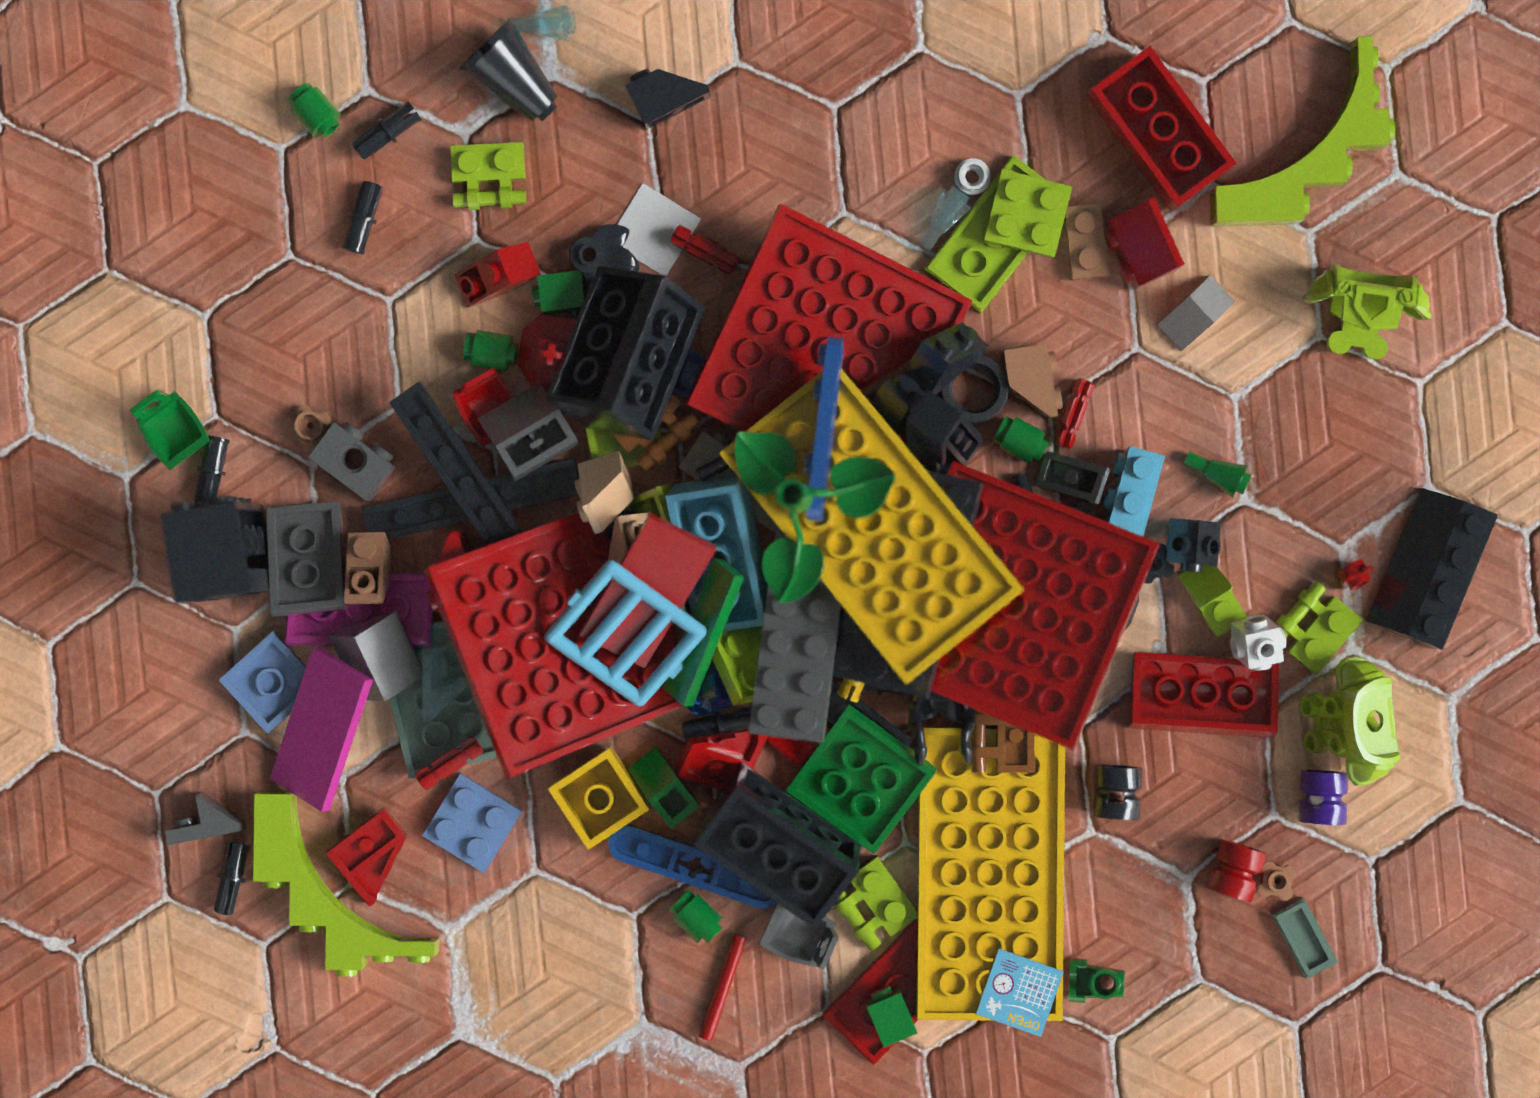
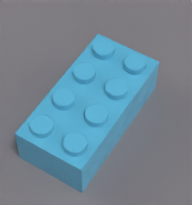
[665,475,768,631]

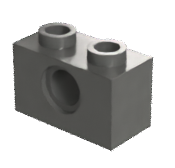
[308,422,397,502]

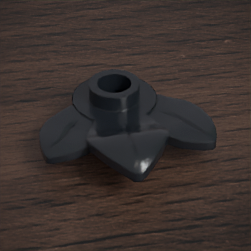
[569,224,640,288]

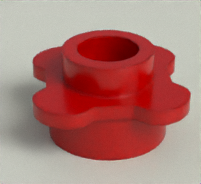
[1337,559,1373,591]

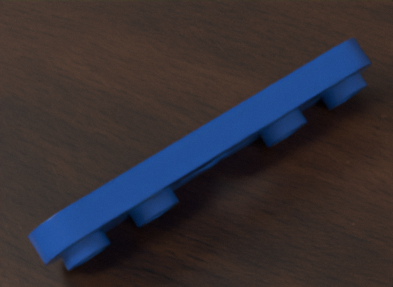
[805,336,844,521]
[608,825,777,909]

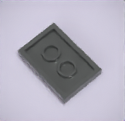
[266,501,346,617]

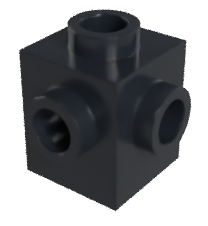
[1166,518,1221,572]

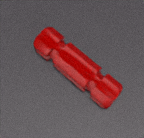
[670,225,739,274]
[1054,378,1094,449]
[415,736,483,790]

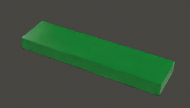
[663,559,744,706]

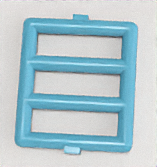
[544,560,706,706]

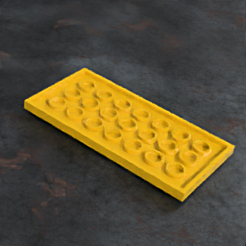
[719,368,1023,685]
[916,727,1065,1021]

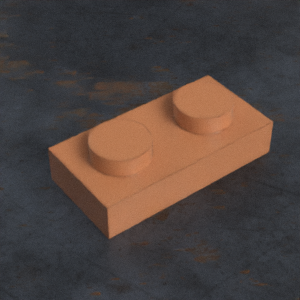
[1064,203,1109,281]

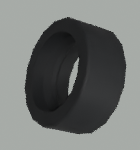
[939,355,1009,424]

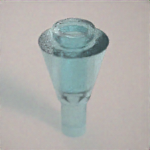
[508,5,576,41]
[919,186,972,251]

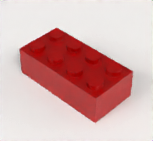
[1086,46,1237,212]

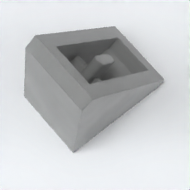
[1157,275,1235,351]

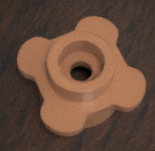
[290,405,332,446]
[1257,861,1297,901]

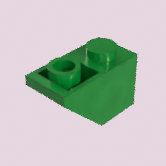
[627,746,701,829]

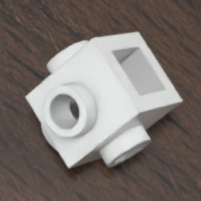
[1230,615,1286,671]

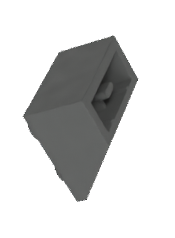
[477,382,578,482]

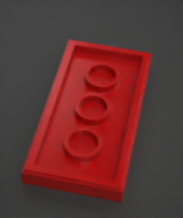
[580,513,716,668]
[822,918,918,1066]

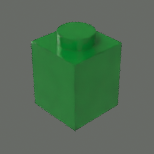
[532,270,586,315]
[865,986,918,1048]

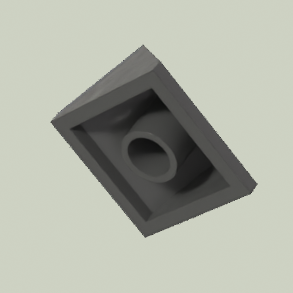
[329,610,426,702]

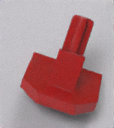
[517,314,576,389]

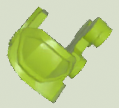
[1302,263,1432,360]
[1299,657,1401,786]

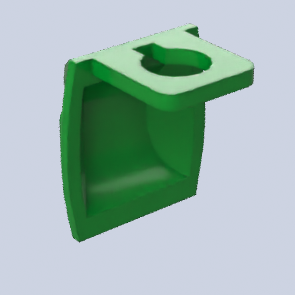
[129,390,210,470]

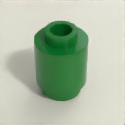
[287,83,341,138]
[463,330,519,371]
[993,416,1049,465]
[669,890,723,944]

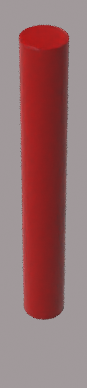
[699,933,747,1041]

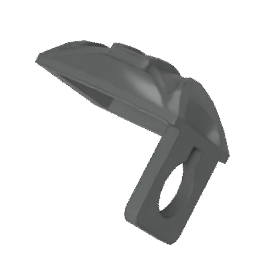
[759,903,838,970]

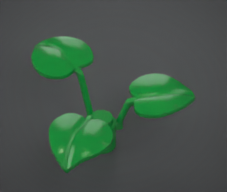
[735,432,896,604]

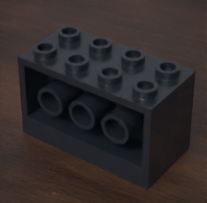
[545,266,705,441]
[160,496,270,604]
[694,762,860,929]

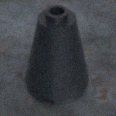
[458,20,557,121]

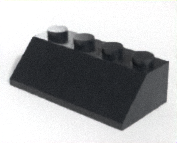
[1366,488,1498,650]

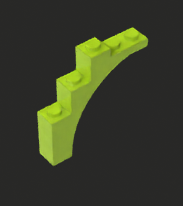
[1210,36,1395,227]
[253,791,440,977]

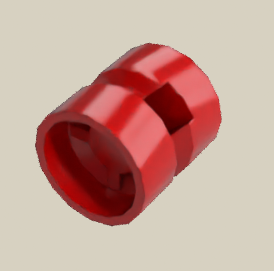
[1206,839,1267,902]

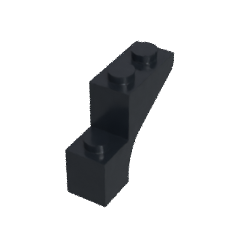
[871,322,988,435]

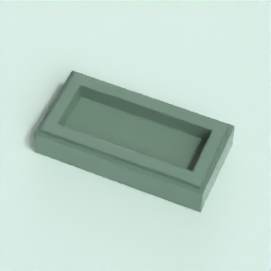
[1270,897,1338,979]

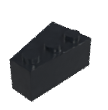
[907,390,985,475]

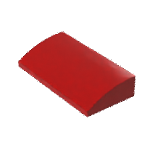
[1128,652,1279,738]

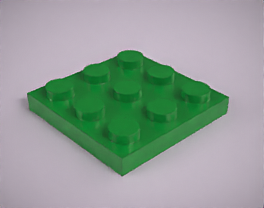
[786,705,938,854]

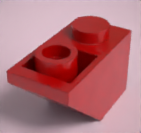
[454,242,541,308]

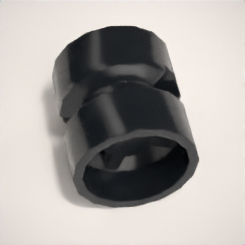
[1092,764,1142,820]

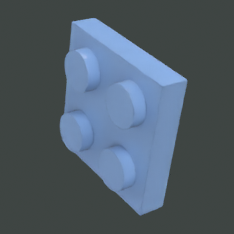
[219,631,306,734]
[422,773,523,873]

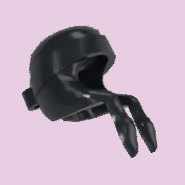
[908,692,975,766]

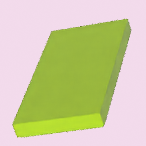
[924,155,1046,314]

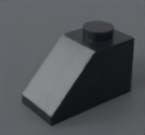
[625,68,711,130]

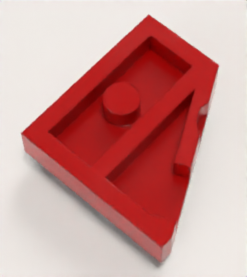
[674,729,768,790]
[326,807,407,907]

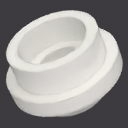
[954,158,991,195]

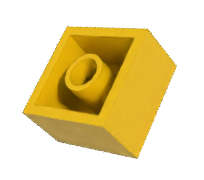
[548,746,651,850]

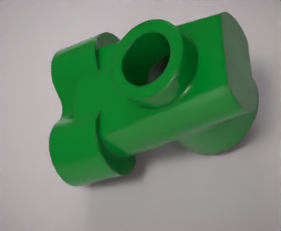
[1068,958,1125,1003]

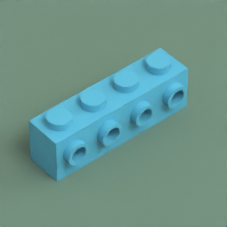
[1103,446,1165,536]

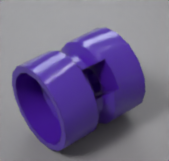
[1298,770,1348,825]

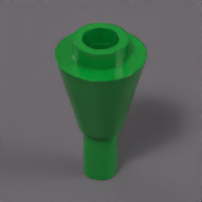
[1184,451,1252,498]

